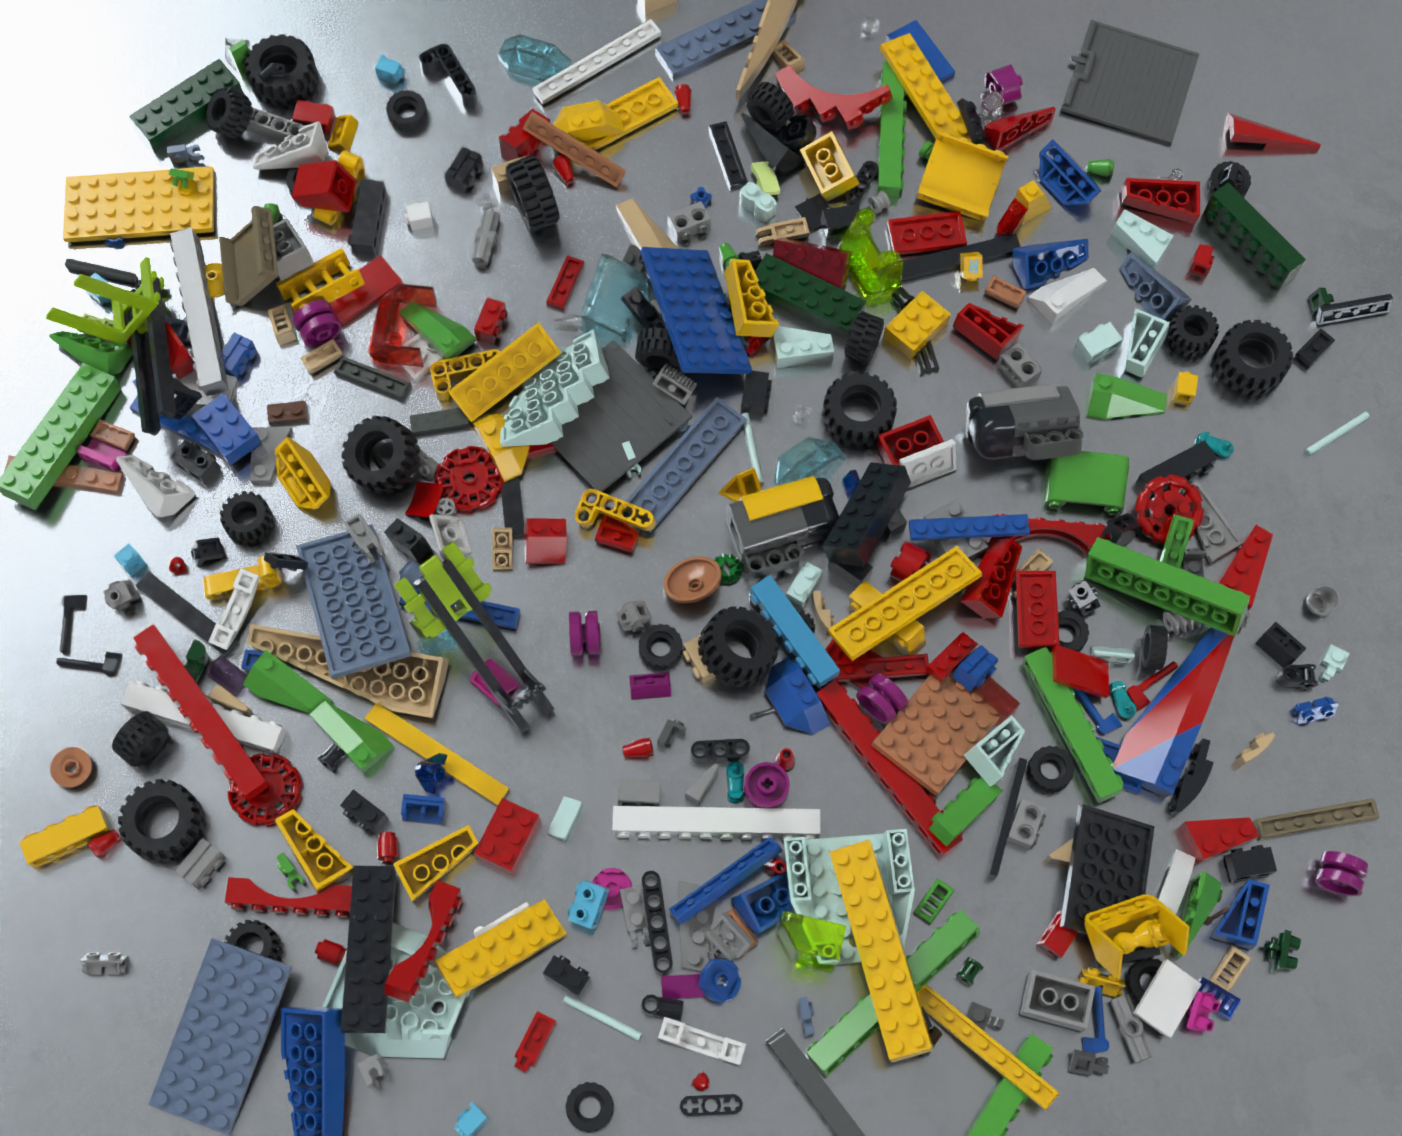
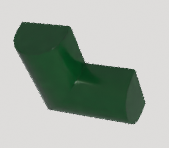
[185,640,209,683]

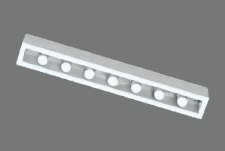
[120,681,286,754]

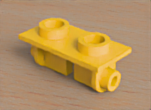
[1079,967,1126,997]

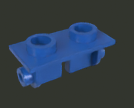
[1293,697,1338,724]

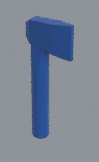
[1072,688,1123,735]
[1083,986,1109,1053]

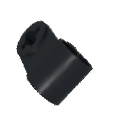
[1276,664,1318,688]

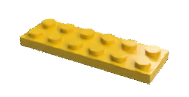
[581,77,678,151]
[447,322,562,422]
[434,899,567,999]

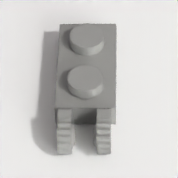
[342,513,386,564]
[619,885,650,948]

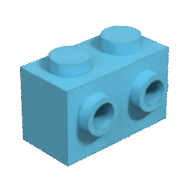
[568,880,610,929]

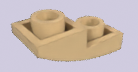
[492,528,513,569]
[812,591,835,634]
[1236,732,1275,767]

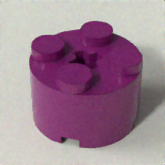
[984,64,1023,107]

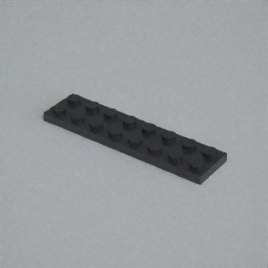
[341,866,396,1033]

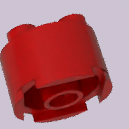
[890,541,932,582]

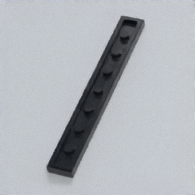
[874,233,1021,286]

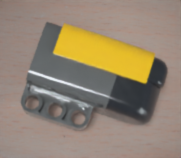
[725,476,839,578]

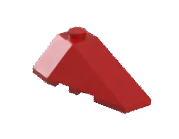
[984,107,1056,151]

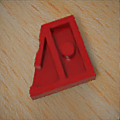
[595,507,638,553]

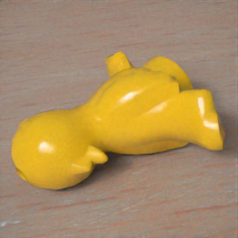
[1113,919,1166,955]

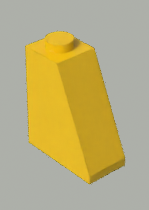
[1015,180,1052,225]

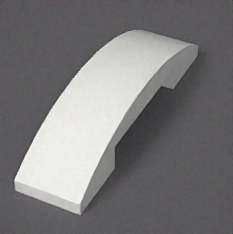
[208,568,260,650]
[1158,849,1196,914]
[658,1017,746,1065]

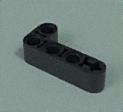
[419,44,477,108]

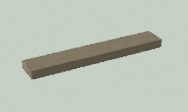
[1254,798,1380,840]

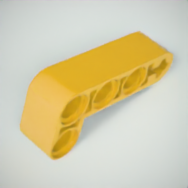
[313,150,365,226]
[430,349,500,401]
[574,489,656,531]
[202,556,282,600]

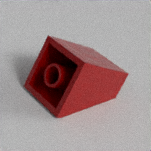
[292,160,357,212]

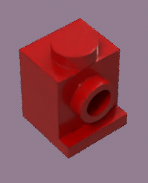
[1189,244,1214,277]

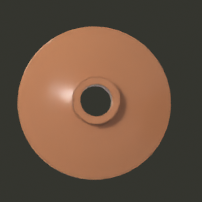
[50,747,92,788]

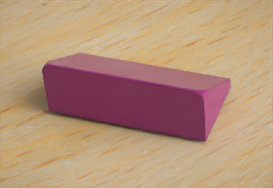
[629,672,671,700]
[661,974,705,999]

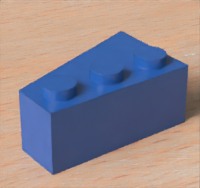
[1210,879,1270,950]

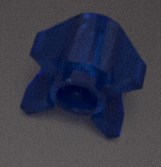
[415,753,454,794]

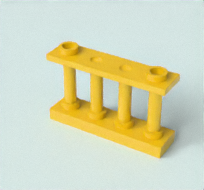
[276,248,365,313]

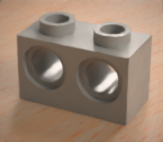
[668,201,711,241]
[998,343,1042,388]
[1007,799,1046,850]

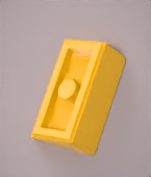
[328,114,358,151]

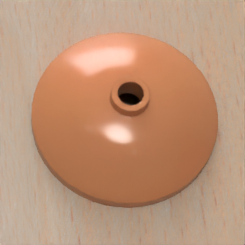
[664,556,722,603]

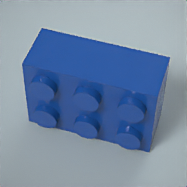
[191,393,262,465]

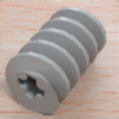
[1163,611,1206,635]

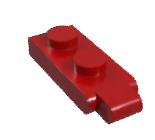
[514,1011,556,1072]

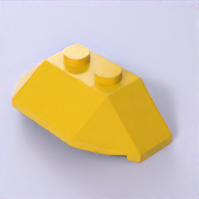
[553,100,624,142]
[472,413,530,483]
[275,437,331,509]

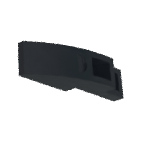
[1169,738,1214,817]

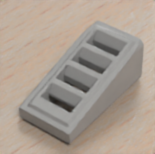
[685,764,719,805]

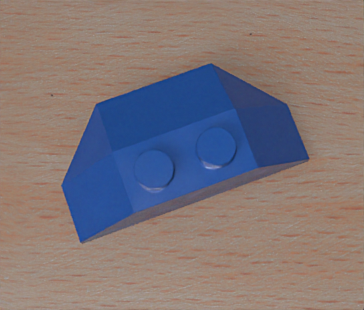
[1039,139,1102,206]
[765,657,830,735]

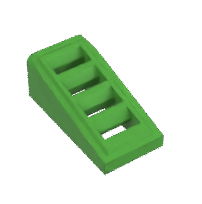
[914,877,955,924]

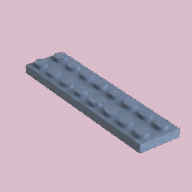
[656,0,796,78]
[624,397,747,533]

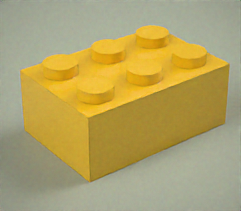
[800,131,860,202]
[883,291,951,360]

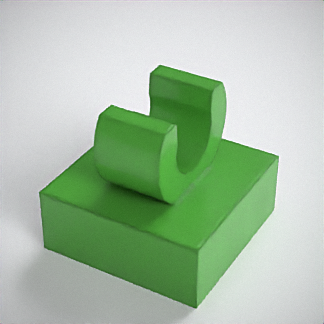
[169,168,194,188]

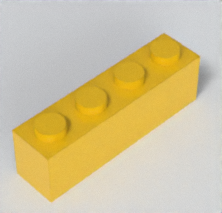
[19,806,111,868]

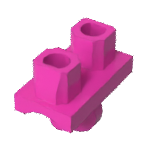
[1186,991,1220,1032]

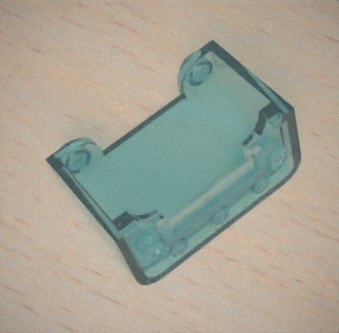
[581,253,649,343]

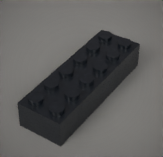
[822,462,911,567]

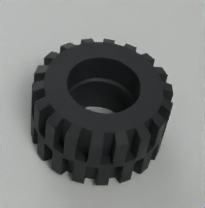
[745,82,794,131]
[206,87,252,138]
[1167,305,1219,358]
[844,311,884,364]
[635,328,680,370]
[220,491,274,545]
[112,711,168,767]
[225,920,281,960]

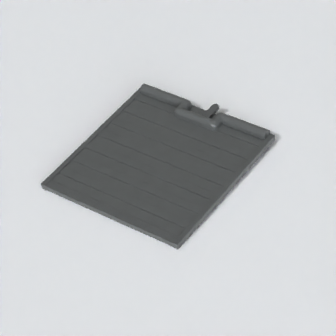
[1061,20,1200,145]
[550,339,692,492]

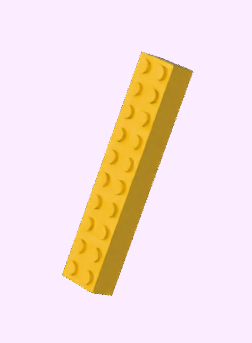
[829,839,934,1063]

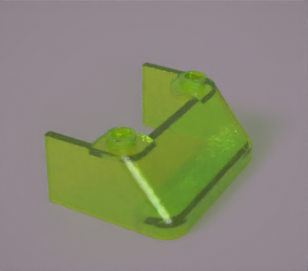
[777,912,846,973]

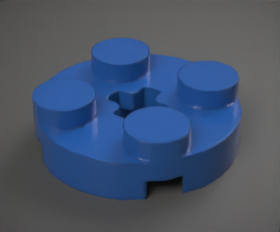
[698,958,741,1002]

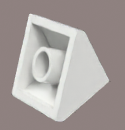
[429,514,472,559]

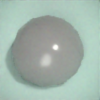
[1306,585,1340,617]

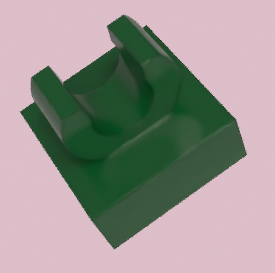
[1308,287,1334,313]

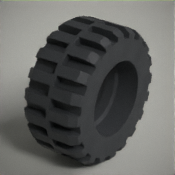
[245,34,318,106]
[506,155,560,231]
[1215,320,1293,395]
[822,371,897,448]
[341,416,420,494]
[698,606,779,687]
[118,779,204,863]

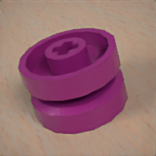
[292,300,342,347]
[569,610,601,656]
[856,673,908,725]
[744,762,790,808]
[1315,851,1369,896]

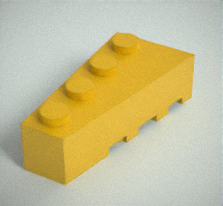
[724,259,780,337]
[849,581,926,655]
[275,809,353,894]
[393,825,478,903]

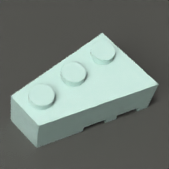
[1111,209,1174,269]
[1125,308,1170,378]
[771,326,834,369]
[964,715,1025,787]

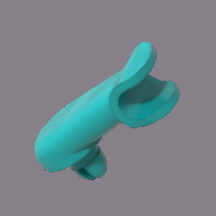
[1195,431,1234,457]
[1109,681,1136,719]
[726,761,745,803]

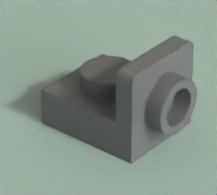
[1181,548,1205,577]
[657,719,686,748]

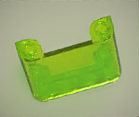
[838,206,903,299]

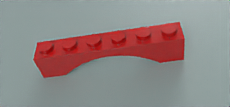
[988,514,1110,553]
[225,877,352,918]
[385,880,462,1003]

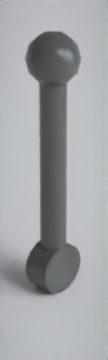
[749,707,776,719]

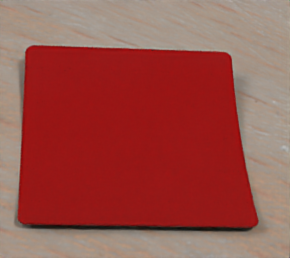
[405,481,444,517]

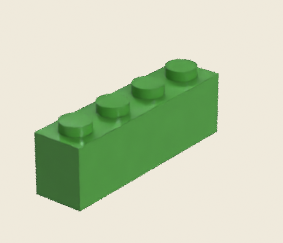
[929,777,1003,847]

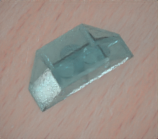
[498,34,571,81]
[774,436,847,487]

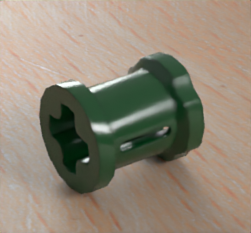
[956,957,984,986]

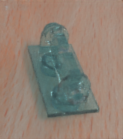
[416,629,456,656]

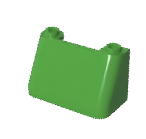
[1044,451,1129,515]

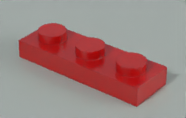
[926,632,978,682]

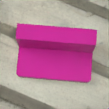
[77,439,127,472]
[469,659,519,705]

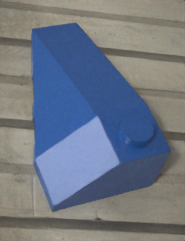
[1013,239,1089,289]
[731,871,792,933]

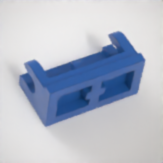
[401,794,447,825]

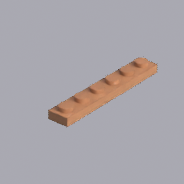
[522,112,626,188]
[4,455,124,494]

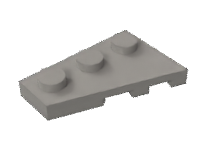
[250,426,292,484]

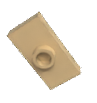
[300,339,344,374]

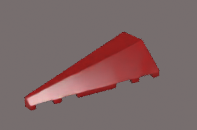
[1227,113,1321,150]

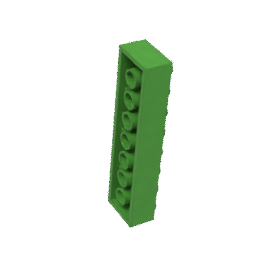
[0,363,121,510]
[1085,537,1250,637]

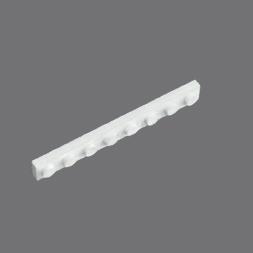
[533,19,661,104]

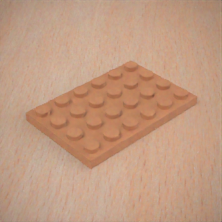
[871,669,1007,797]

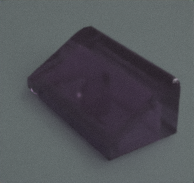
[206,655,248,697]

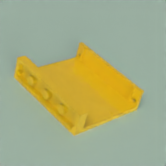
[915,132,1009,222]

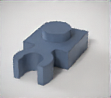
[798,997,815,1037]

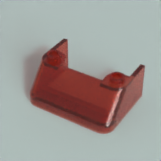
[368,284,437,367]

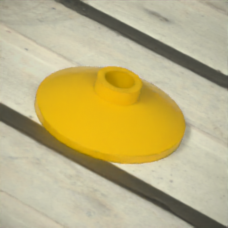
[204,263,224,297]

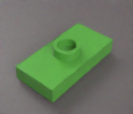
[228,39,249,76]

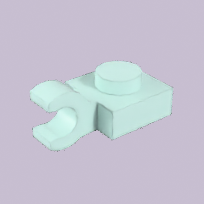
[622,441,641,478]
[1321,644,1350,681]

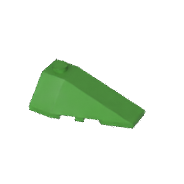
[399,301,477,359]
[1087,373,1167,420]
[243,650,333,714]
[310,701,394,774]
[1173,871,1223,960]

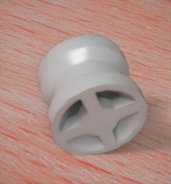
[868,191,891,214]
[436,498,457,516]

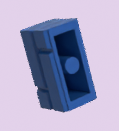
[221,332,256,378]
[952,645,998,691]

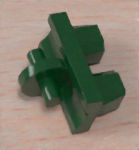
[1263,930,1301,972]

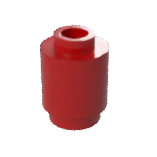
[377,832,399,864]
[315,939,347,966]

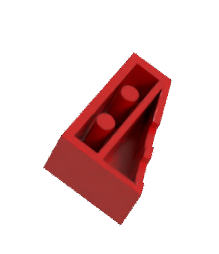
[498,109,550,161]
[952,303,1024,360]
[1179,817,1259,864]

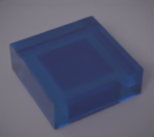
[842,470,860,496]

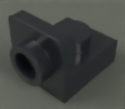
[191,537,224,566]

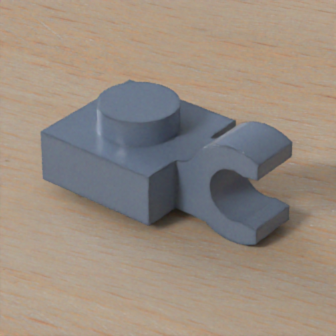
[167,144,202,163]

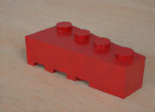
[1122,178,1200,225]
[1218,525,1273,610]
[960,538,1022,618]

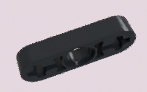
[845,161,878,205]
[680,1094,743,1117]

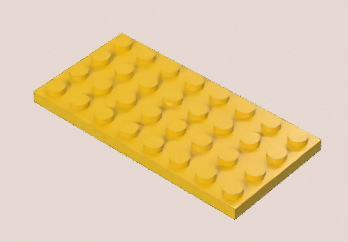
[62,166,215,243]

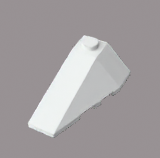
[252,121,328,170]
[1027,268,1107,324]
[116,455,196,517]

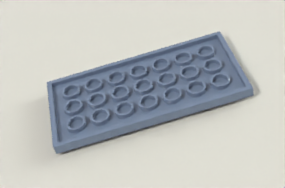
[296,524,411,679]
[148,938,293,1135]

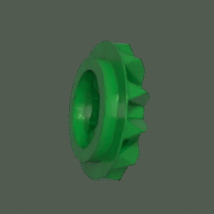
[714,553,742,584]

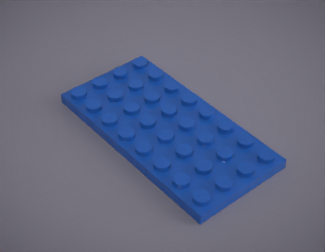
[640,247,752,374]

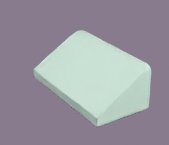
[1091,646,1135,664]
[547,796,583,842]

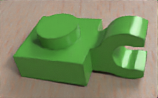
[276,852,305,891]

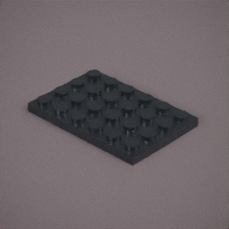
[1060,804,1155,948]

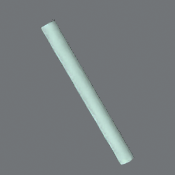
[1305,412,1370,456]
[741,413,764,485]
[563,994,642,1041]

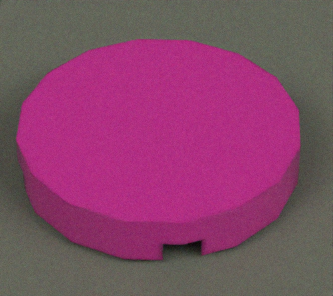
[592,868,632,911]

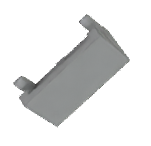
[618,779,661,807]
[357,1054,388,1090]

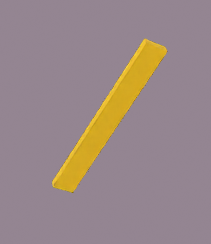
[364,703,510,806]
[917,984,1059,1111]

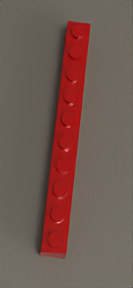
[133,624,270,800]
[816,680,963,858]

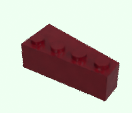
[773,237,852,289]

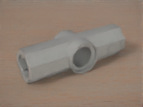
[472,209,500,266]
[1110,994,1153,1063]

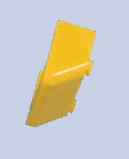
[1084,894,1190,979]

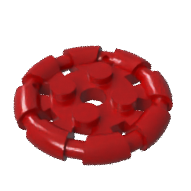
[434,446,504,511]
[1135,475,1204,545]
[227,753,302,826]

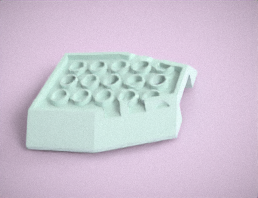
[783,829,915,965]
[323,923,471,1059]

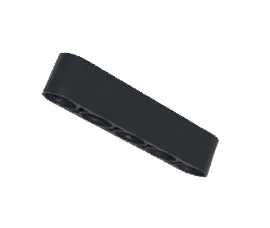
[642,871,673,976]

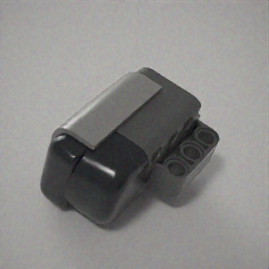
[965,384,1084,460]

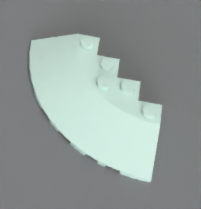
[500,329,610,447]

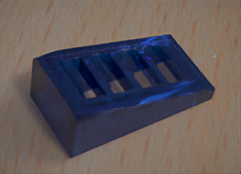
[1195,977,1241,1020]

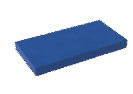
[886,20,955,82]

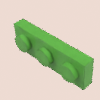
[1160,514,1194,569]

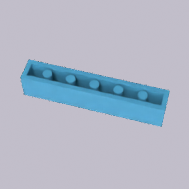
[749,575,840,689]

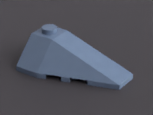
[1120,252,1192,322]

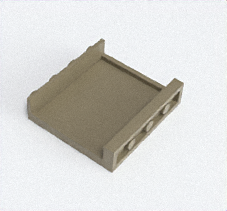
[219,205,279,306]

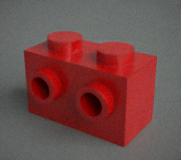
[474,297,508,345]

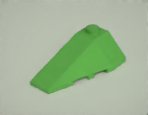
[49,330,133,376]

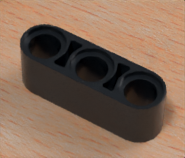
[691,739,750,764]

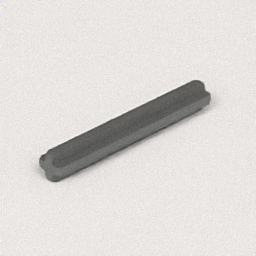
[64,258,138,284]

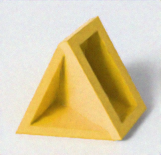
[718,467,762,502]

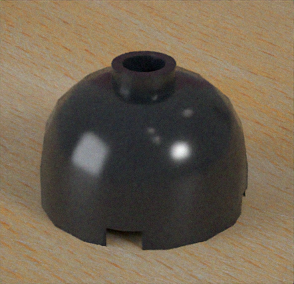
[780,113,817,151]

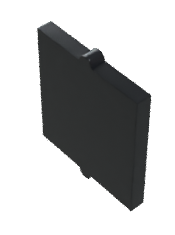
[794,194,830,232]

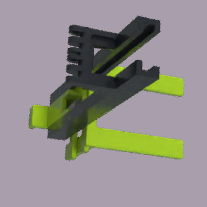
[45,257,202,436]
[394,542,555,734]

